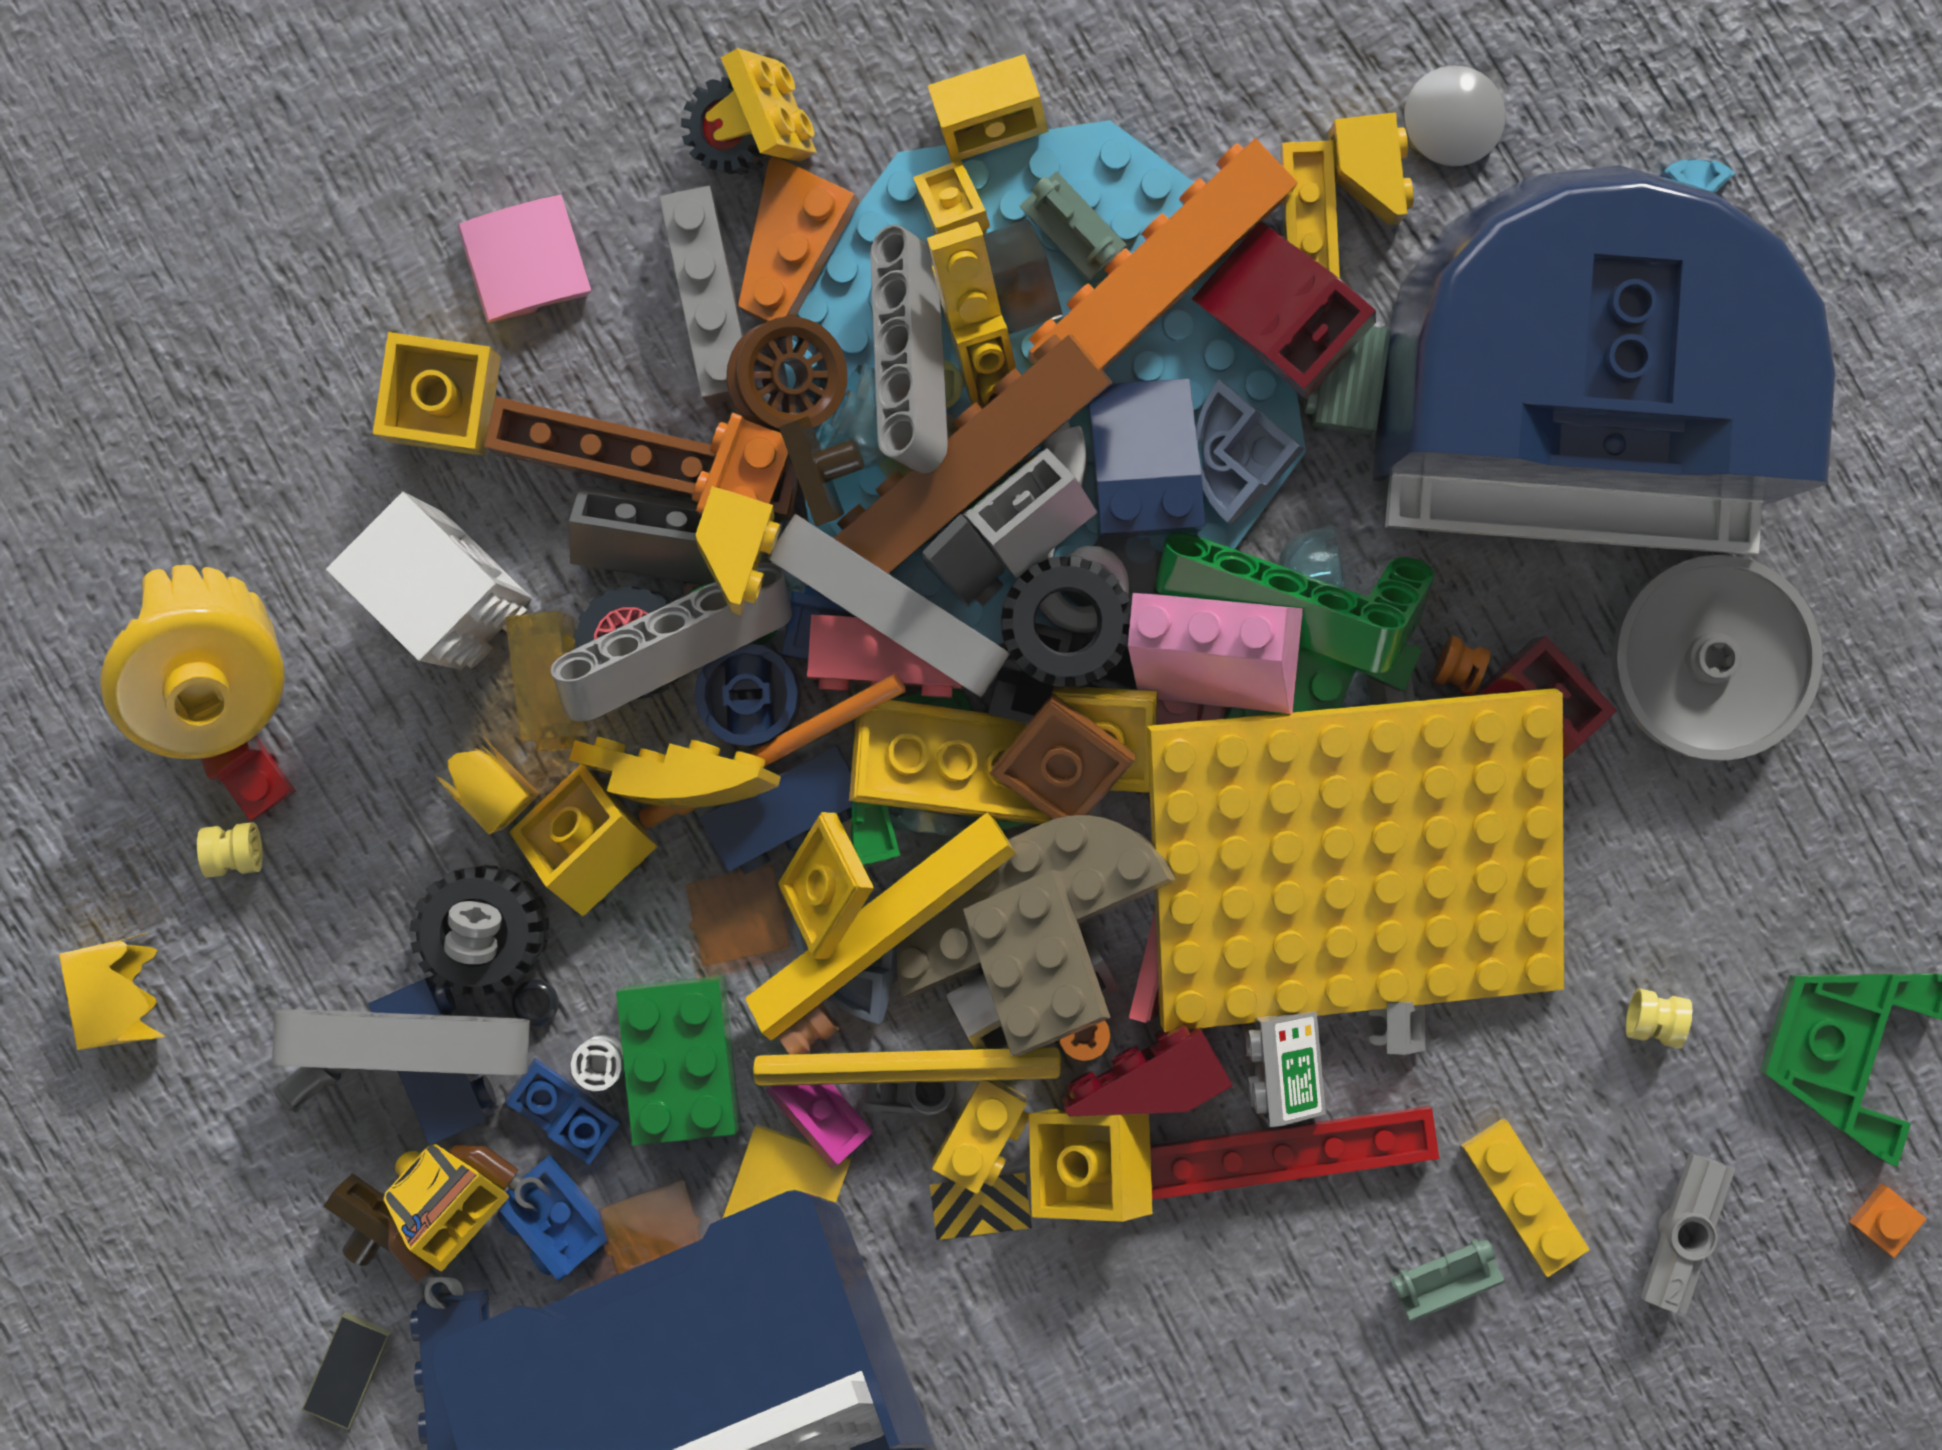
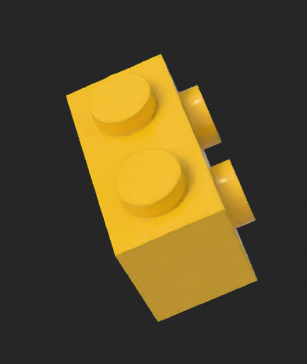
[928,54,1049,163]
[932,1080,1029,1194]

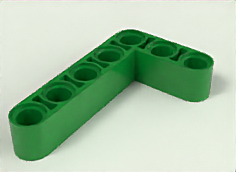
[1155,533,1434,673]

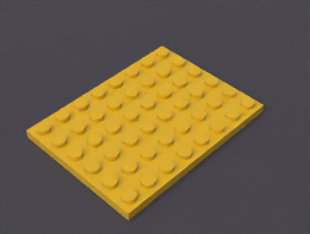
[1147,688,1564,1032]

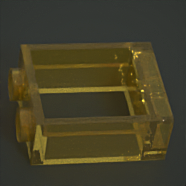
[505,611,588,752]

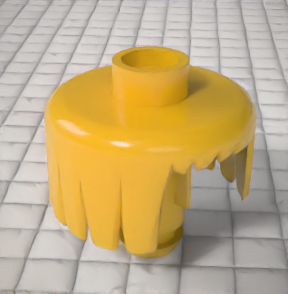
[100,565,285,759]

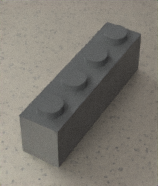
[569,485,783,585]

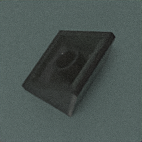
[983,219,1063,335]

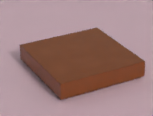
[990,693,1136,820]

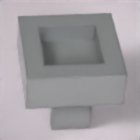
[1369,1002,1425,1055]

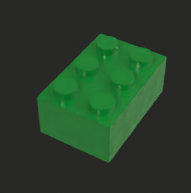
[616,975,741,1146]

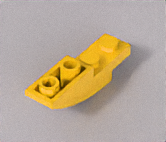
[927,221,1017,409]
[569,737,781,808]

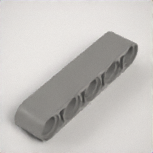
[870,224,948,474]
[766,514,1010,698]
[551,562,793,722]
[272,1009,530,1075]

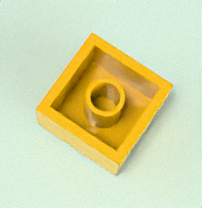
[373,332,501,456]
[1028,1108,1153,1222]

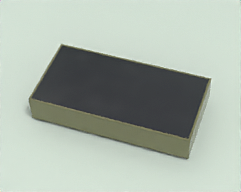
[302,1312,392,1430]

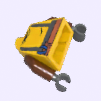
[384,1144,550,1309]

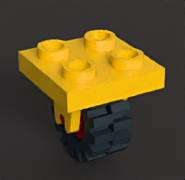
[681,48,817,175]

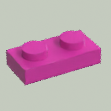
[765,1084,873,1169]

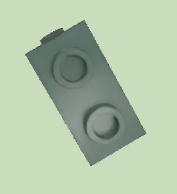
[1019,171,1127,281]
[1390,1239,1505,1322]

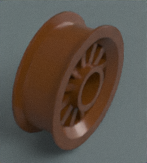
[726,316,848,433]

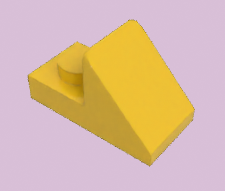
[913,160,991,236]

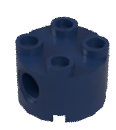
[694,643,802,747]

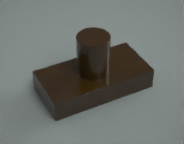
[779,416,864,527]
[323,1173,391,1266]

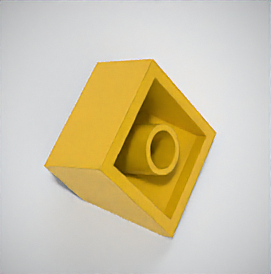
[509,765,658,916]

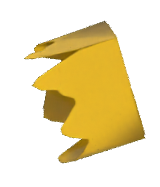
[436,736,540,834]
[59,932,166,1050]

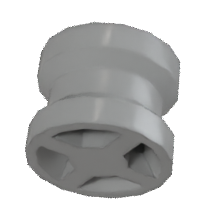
[444,901,501,964]

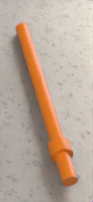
[639,673,905,829]

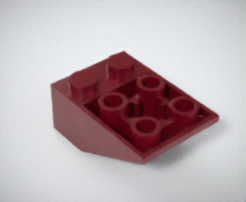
[1191,222,1376,400]
[1473,635,1617,760]
[1061,1024,1233,1117]

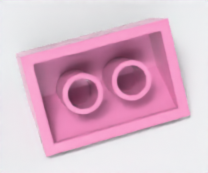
[1128,593,1303,714]

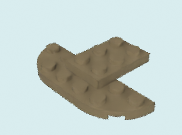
[897,815,1176,1056]

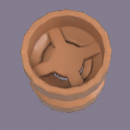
[777,1003,839,1054]

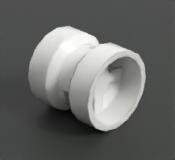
[570,1035,625,1091]

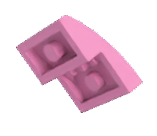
[457,194,591,323]

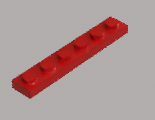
[1150,1106,1440,1200]

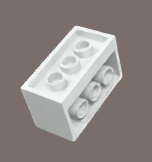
[326,492,532,670]

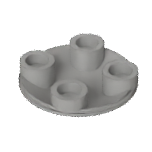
[1404,65,1505,167]

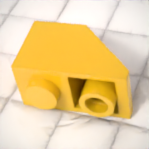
[1328,112,1414,226]
[695,486,781,616]

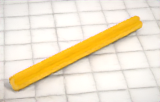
[753,1047,1061,1086]

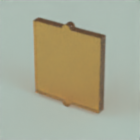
[685,865,790,966]
[598,1180,701,1275]

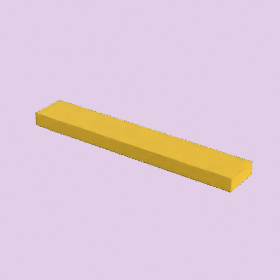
[745,812,1016,1041]

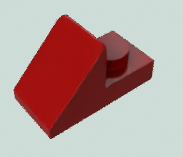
[201,735,296,821]

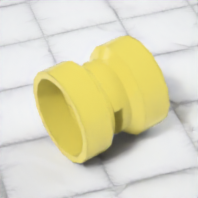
[197,822,263,878]
[1625,988,1692,1049]

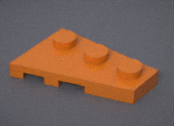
[738,156,860,323]

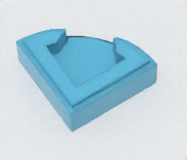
[1660,159,1735,193]

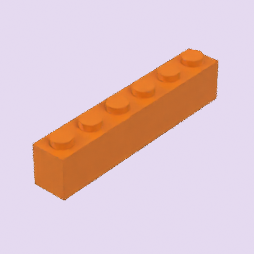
[1028,138,1298,371]

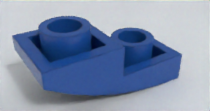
[505,1058,620,1165]

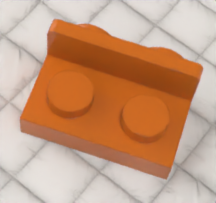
[692,413,789,516]

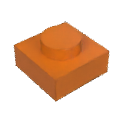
[1849,1183,1926,1258]

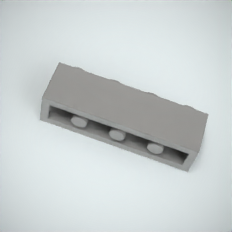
[659,185,744,405]

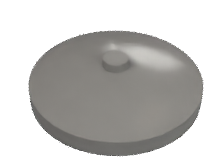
[1612,555,1823,760]

